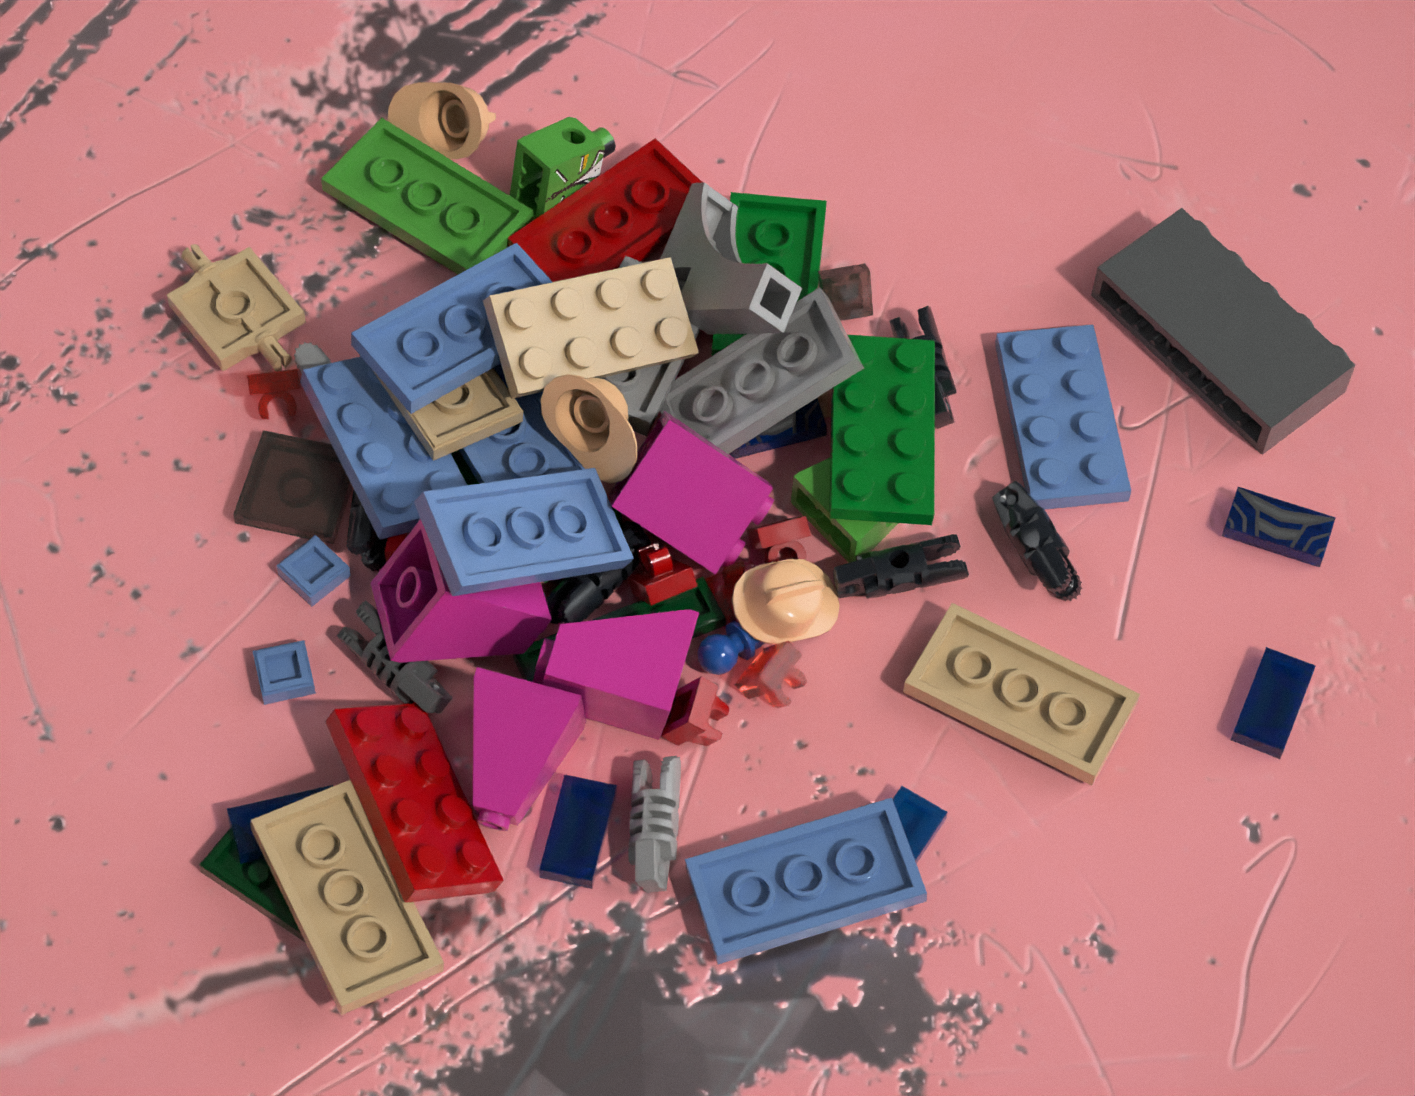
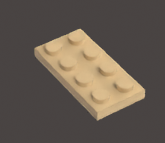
[483,257,699,399]
[903,603,1140,786]
[251,780,444,1015]

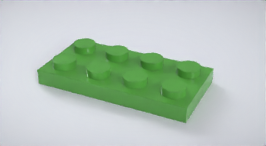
[321,118,533,274]

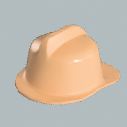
[387,82,496,159]
[541,374,637,483]
[732,559,840,645]

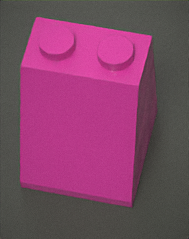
[608,411,774,574]
[371,519,552,663]
[533,609,699,740]

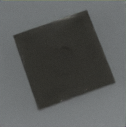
[233,430,353,544]

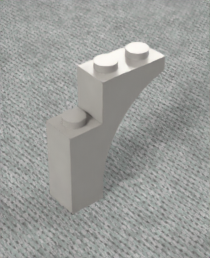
[660,182,802,334]

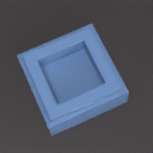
[276,535,351,607]
[253,640,316,705]

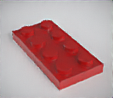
[508,138,703,282]
[325,703,504,903]

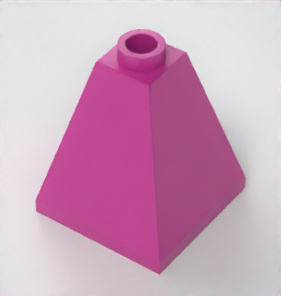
[473,667,586,831]

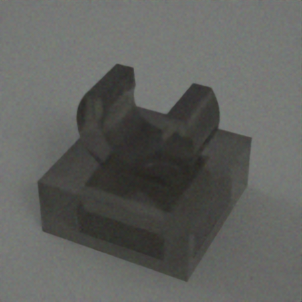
[818,263,873,321]

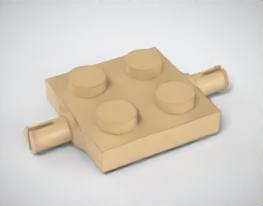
[167,244,306,371]

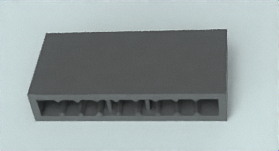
[1091,208,1355,455]

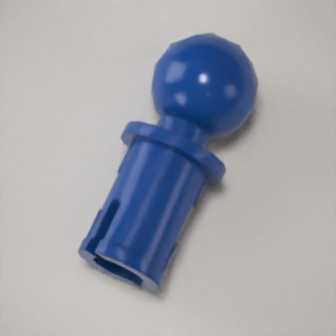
[697,621,765,675]

